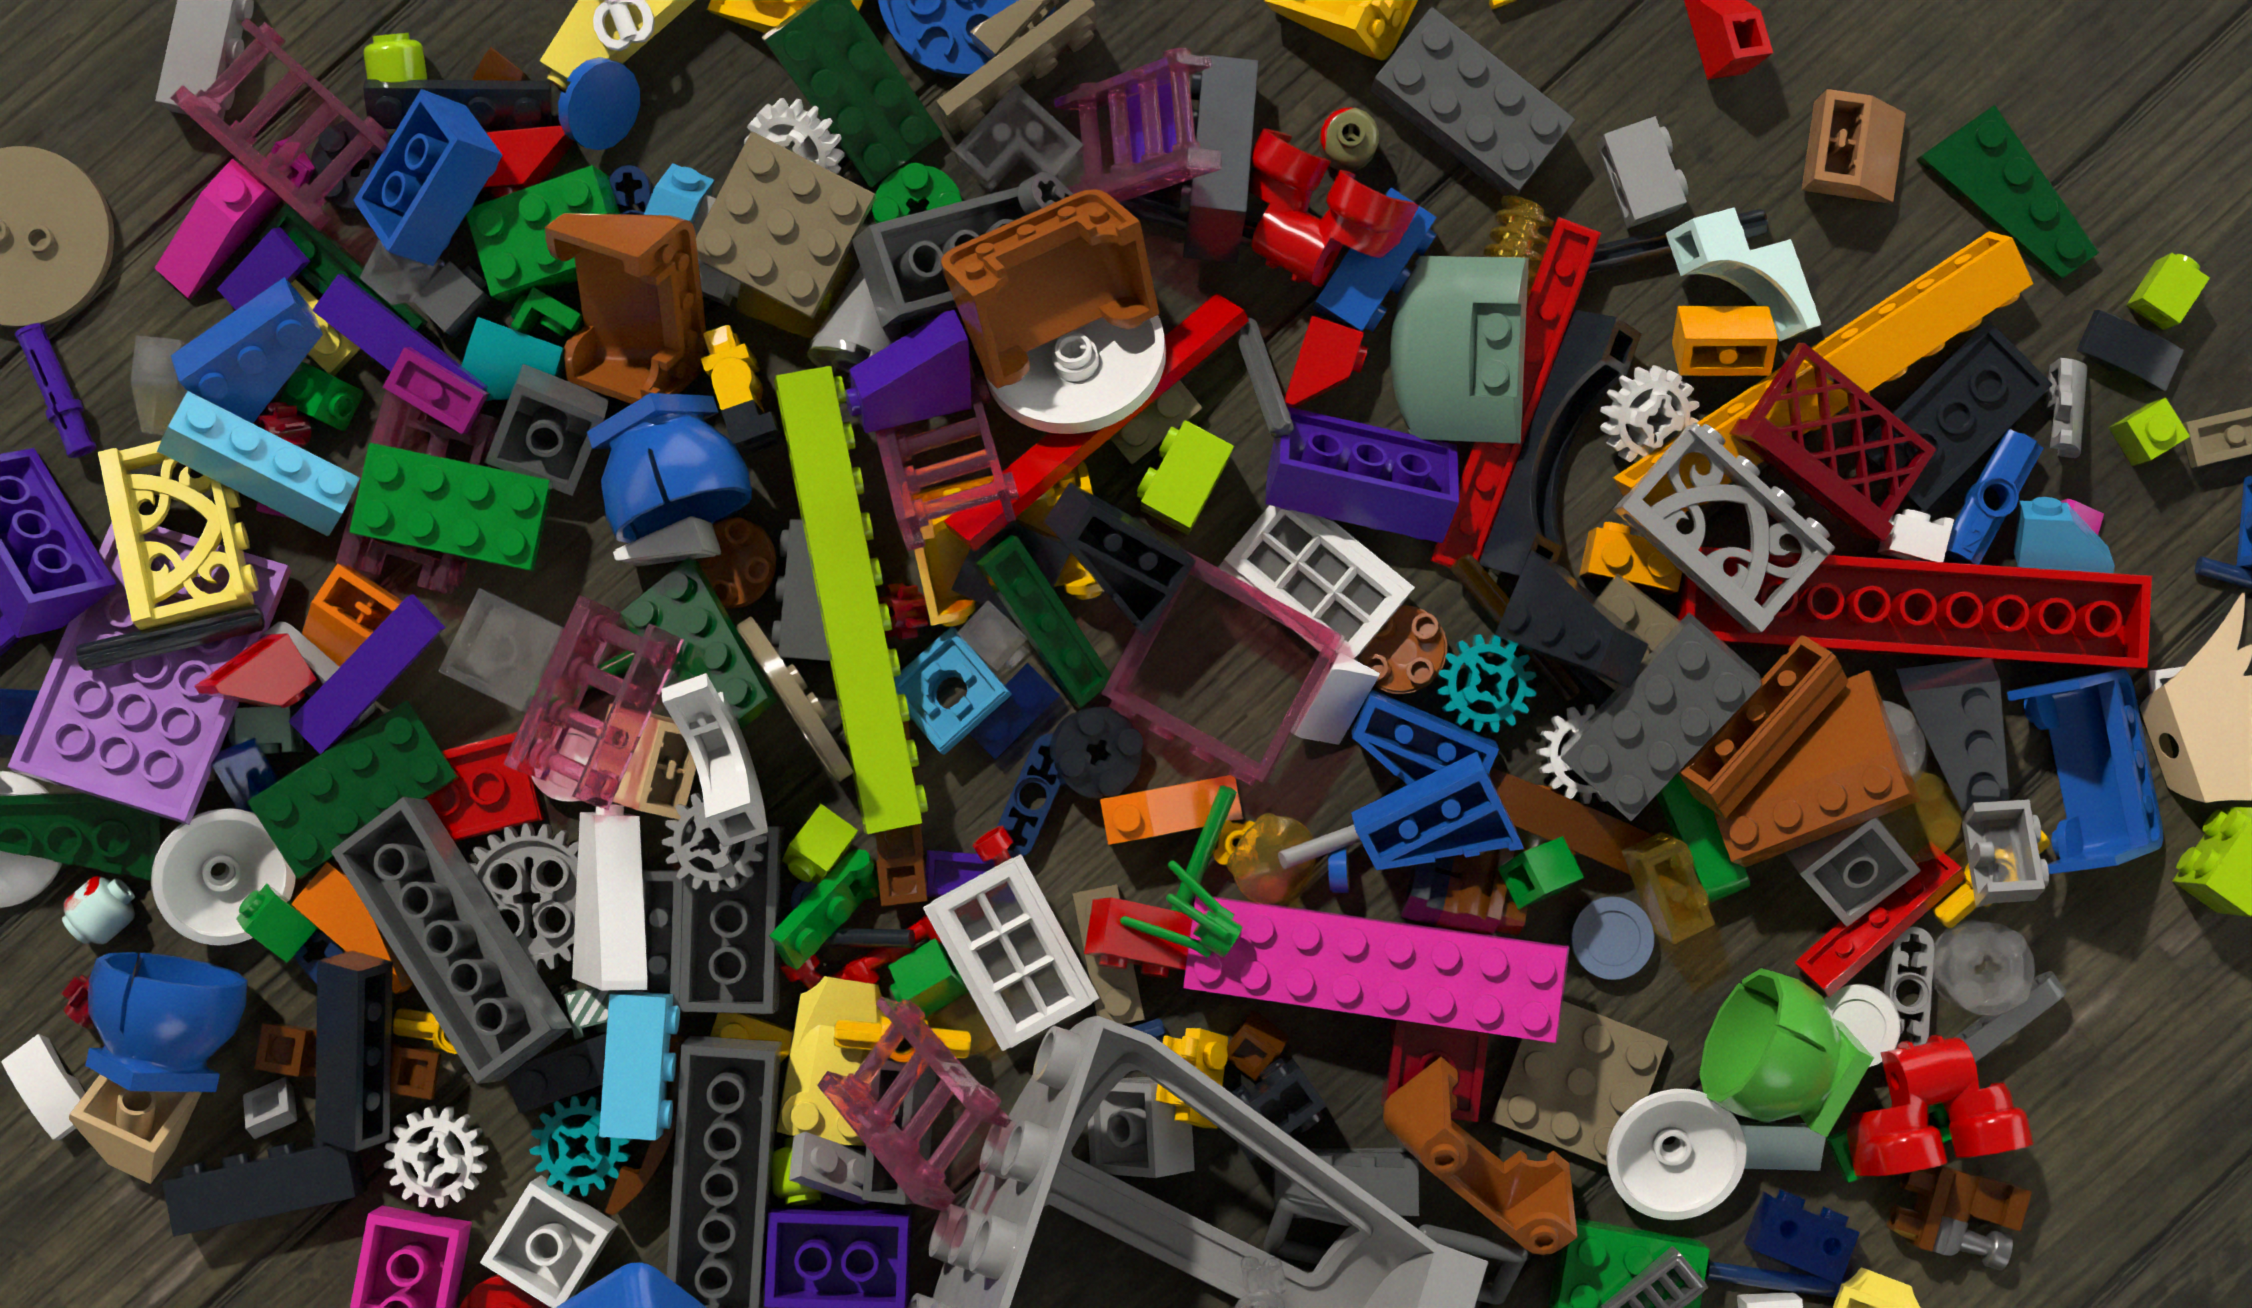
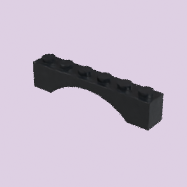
[1479,310,1642,582]

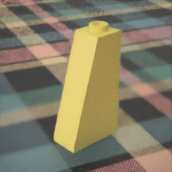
[540,0,695,92]

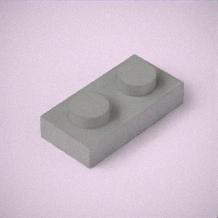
[789,1132,872,1205]

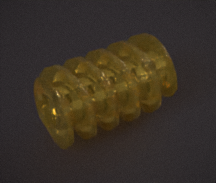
[1483,195,1554,296]

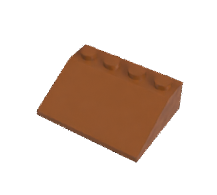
[1714,670,1921,867]

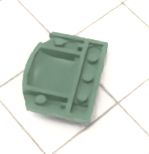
[1391,256,1529,443]

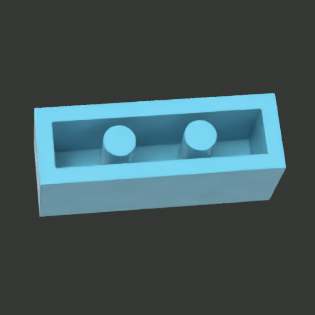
[599,991,680,1140]

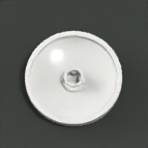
[985,315,1166,434]

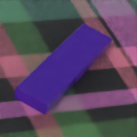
[312,274,488,391]
[288,594,446,755]

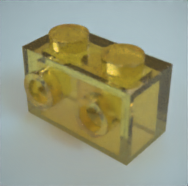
[1622,832,1715,944]

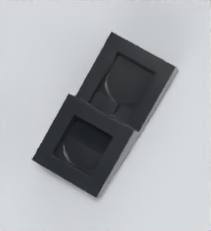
[2076,310,2184,391]

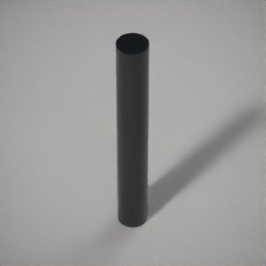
[821,928,915,948]

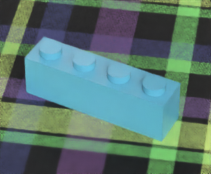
[157,391,360,536]

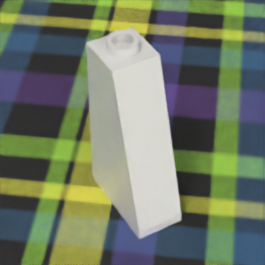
[572,804,647,990]

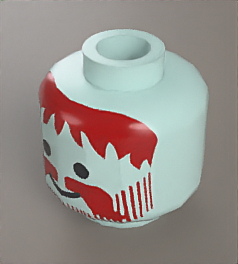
[62,876,135,944]

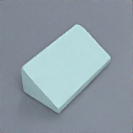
[1738,1121,1826,1171]

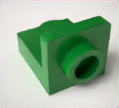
[511,287,584,337]

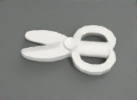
[593,0,655,51]

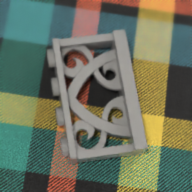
[1613,423,1835,633]

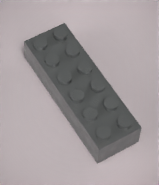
[331,797,573,1084]
[667,1035,782,1308]

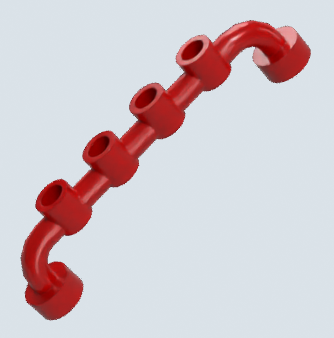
[779,825,1013,989]

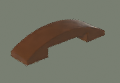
[875,721,928,907]
[1489,767,1653,877]
[254,1023,442,1100]
[605,1033,686,1215]

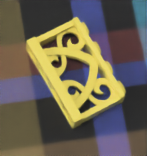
[98,441,259,630]

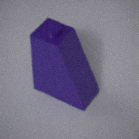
[845,310,972,433]

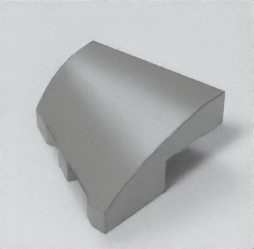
[2044,358,2088,458]

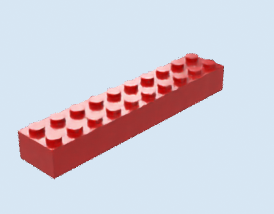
[1675,547,2152,670]

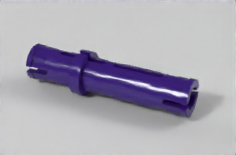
[15,323,97,458]

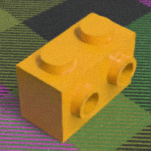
[1672,306,1778,376]
[1579,522,1682,595]

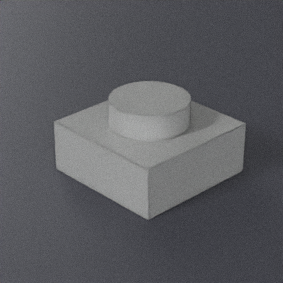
[243,1077,297,1139]

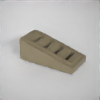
[970,0,1059,59]

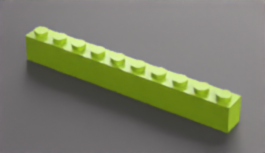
[774,366,928,834]

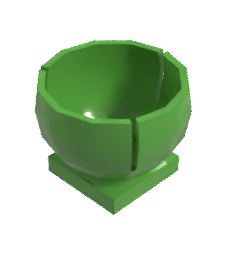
[1699,968,1874,1137]

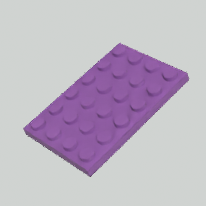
[8,522,292,825]

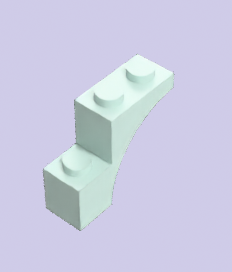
[1666,207,1822,342]

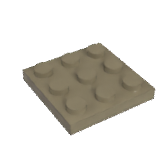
[696,131,876,319]
[1489,1001,1668,1165]

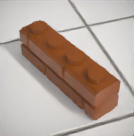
[1678,635,1849,819]

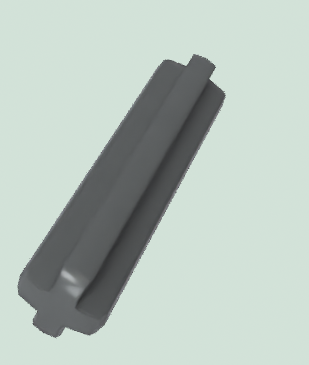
[1235,318,1294,438]

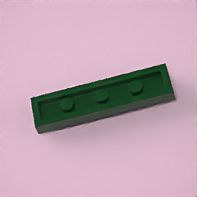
[259,203,428,333]
[975,535,1115,708]

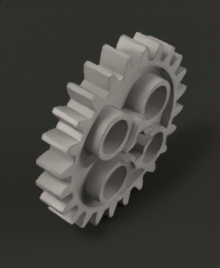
[468,823,579,972]

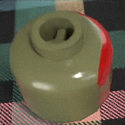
[1319,107,1379,172]

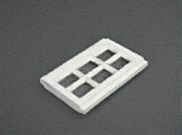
[1218,505,1415,663]
[923,854,1099,1051]

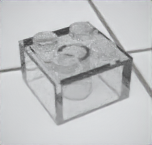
[438,588,572,713]

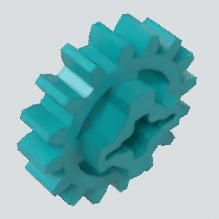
[1436,634,1537,733]
[529,1093,633,1196]

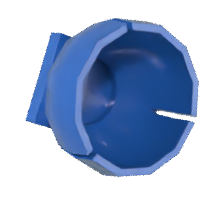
[587,393,752,543]
[85,952,247,1092]

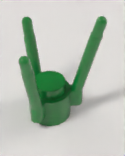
[1120,861,1243,958]

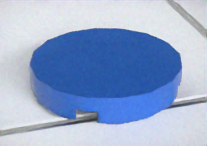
[558,57,640,151]

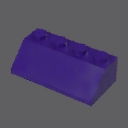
[1266,407,1459,543]
[0,448,116,638]

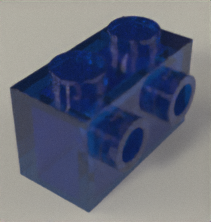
[1743,1189,1860,1284]

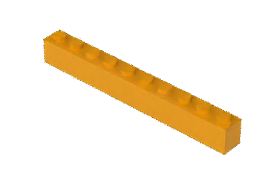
[1613,231,2034,524]

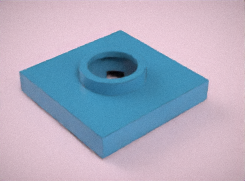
[894,626,1012,755]

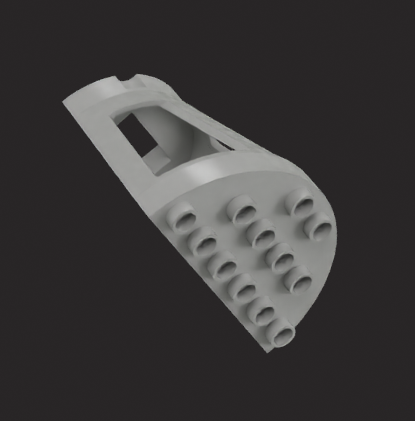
[907,1015,1488,1308]

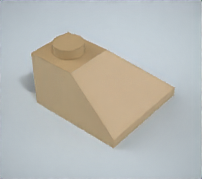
[69,1074,202,1184]

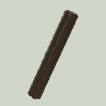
[1451,554,1583,701]

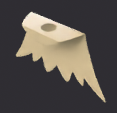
[2139,593,2252,803]

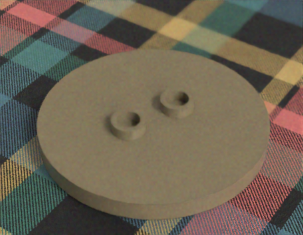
[0,146,114,328]
[736,616,853,782]

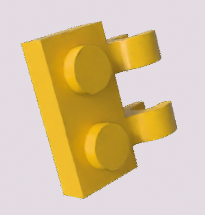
[1155,1028,1228,1128]

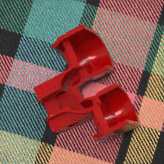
[1248,128,1419,287]
[1847,1034,2034,1176]

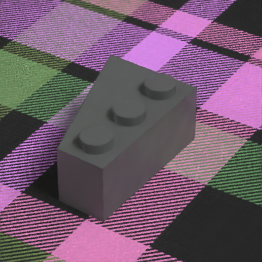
[1273,1148,1419,1218]

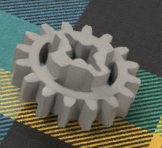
[662,793,767,892]

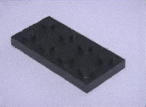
[1864,320,2053,512]

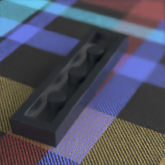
[363,79,554,130]

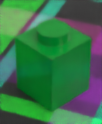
[1498,836,1584,910]
[236,883,318,963]
[888,938,969,1019]

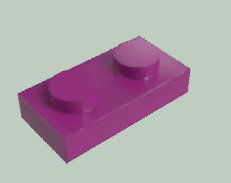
[383,347,489,434]

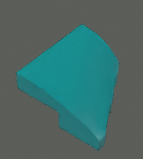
[462,317,565,402]

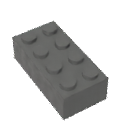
[1370,7,1575,201]
[852,187,1027,328]
[1561,612,1762,821]
[679,824,785,1014]

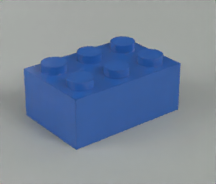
[353,89,503,266]

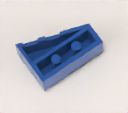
[170,277,323,424]
[1352,689,1499,785]
[1351,752,1524,870]

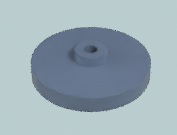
[1570,896,1654,980]

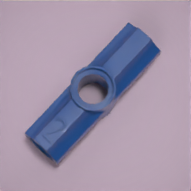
[1945,429,2044,565]

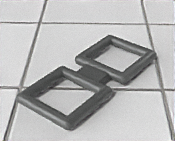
[1263,1194,1528,1305]

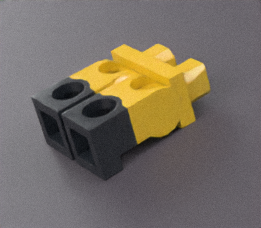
[701,325,786,457]

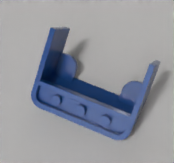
[2007,669,2163,874]

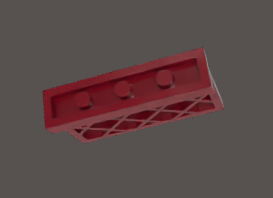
[1729,343,1936,541]

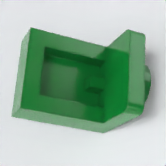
[279,361,364,431]

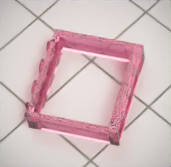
[1101,551,1346,786]

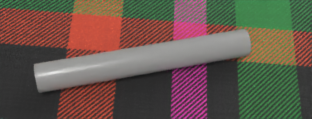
[1278,825,1361,869]

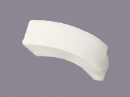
[661,673,768,847]

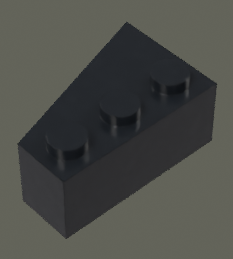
[1045,483,1196,637]
[1896,658,2009,812]

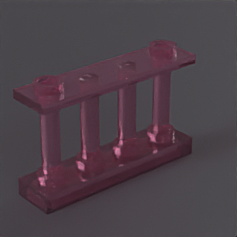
[170,18,390,231]
[1054,48,1222,203]
[875,361,1020,551]
[504,595,684,810]
[817,997,1012,1211]

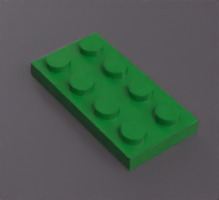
[349,442,553,571]

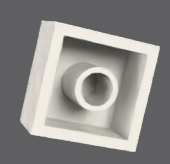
[480,1175,618,1308]

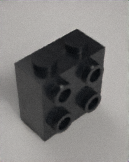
[1231,1058,1327,1161]

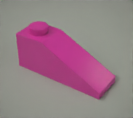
[155,159,282,300]

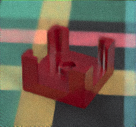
[1381,1019,1489,1122]

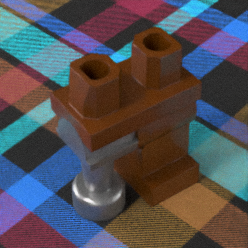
[1887,1165,2032,1271]

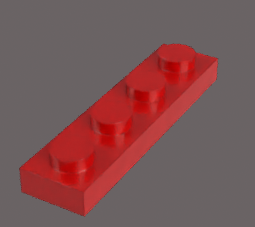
[1794,842,1966,998]

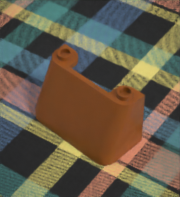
[941,189,1159,389]
[545,213,708,404]
[1383,1057,1577,1255]

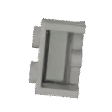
[1961,800,2049,908]

